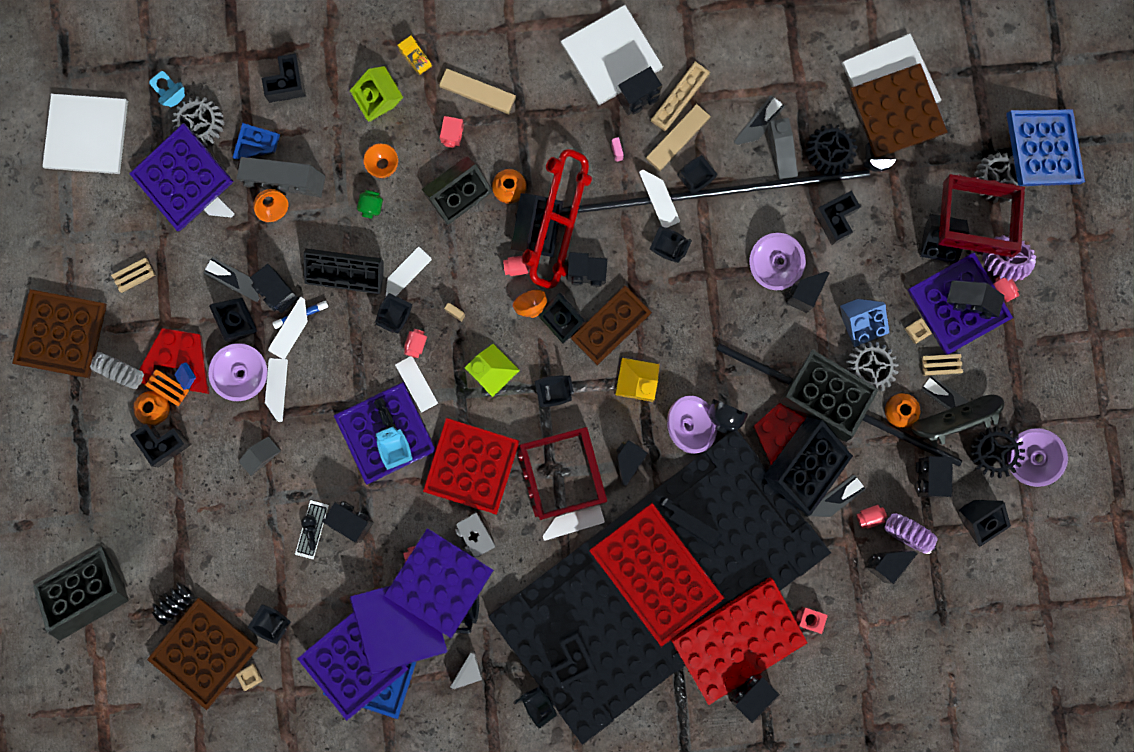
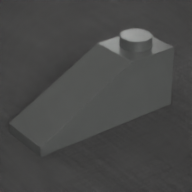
[767,117,798,180]

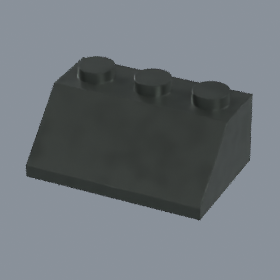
[421,156,493,225]

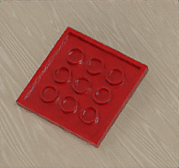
[423,418,520,515]

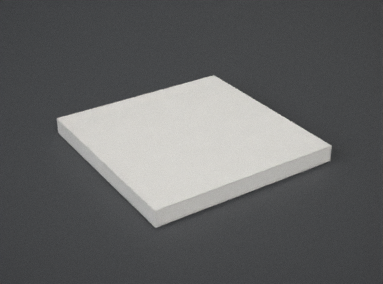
[561,5,663,105]
[842,34,941,103]
[43,94,128,174]

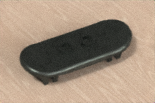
[912,394,1005,448]

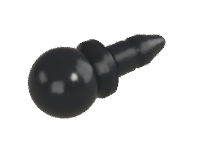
[301,515,317,551]

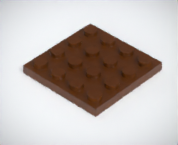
[849,63,947,158]
[12,289,107,379]
[147,598,260,710]

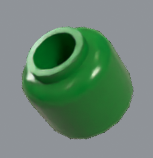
[357,190,383,219]

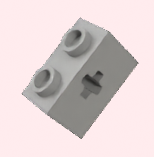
[455,513,496,558]

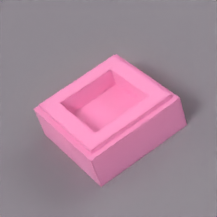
[611,137,624,162]

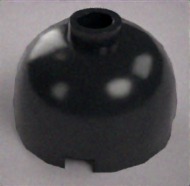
[709,399,748,433]

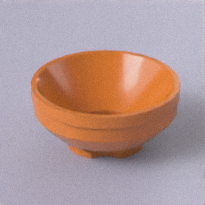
[364,143,398,178]
[492,169,526,204]
[253,189,288,222]
[513,290,547,318]
[133,391,170,426]
[885,393,921,428]

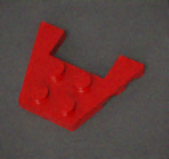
[139,328,209,394]
[753,403,806,466]

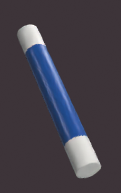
[273,300,329,329]

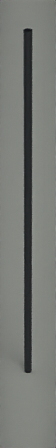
[515,169,870,217]

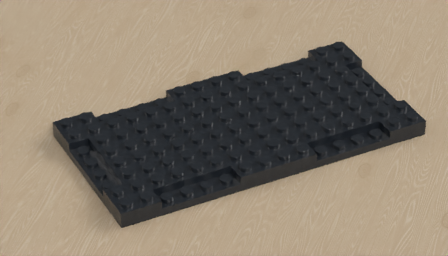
[488,430,831,745]

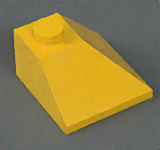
[615,358,660,402]

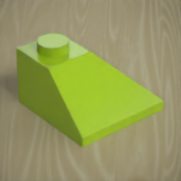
[465,344,520,397]

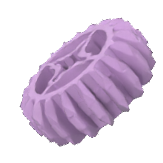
[982,235,1036,282]
[884,514,937,554]

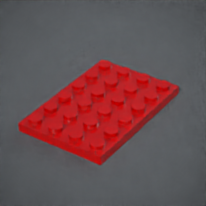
[589,503,724,647]
[671,577,808,705]

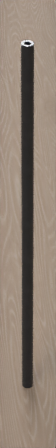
[716,343,962,467]

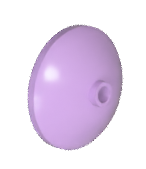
[750,233,806,290]
[209,344,267,401]
[667,396,717,454]
[1007,429,1068,487]

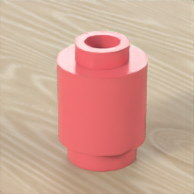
[503,255,530,276]
[993,276,1020,303]
[403,329,427,358]
[856,505,887,529]

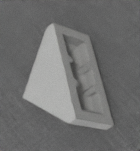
[451,651,482,689]

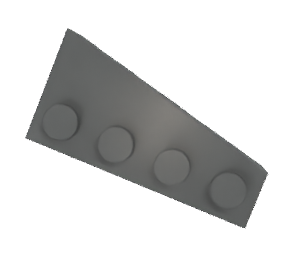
[237,157,326,198]

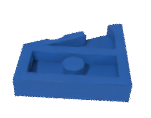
[233,123,280,159]

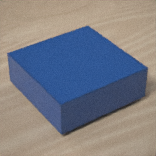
[175,362,196,390]

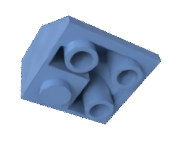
[840,299,889,347]

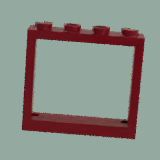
[938,174,1025,258]
[517,427,607,520]

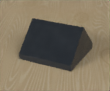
[538,293,586,344]
[209,297,257,344]

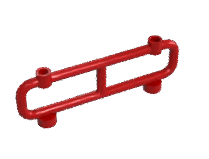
[522,149,592,289]

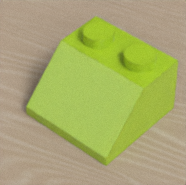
[349,66,403,122]

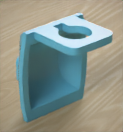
[149,71,185,107]
[376,427,412,470]

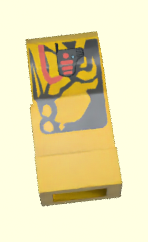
[398,36,432,75]

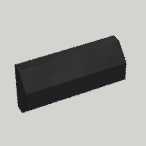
[304,248,384,294]

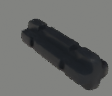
[374,398,397,434]

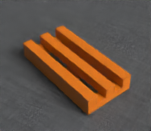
[145,369,190,406]

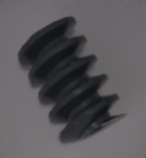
[152,582,196,626]

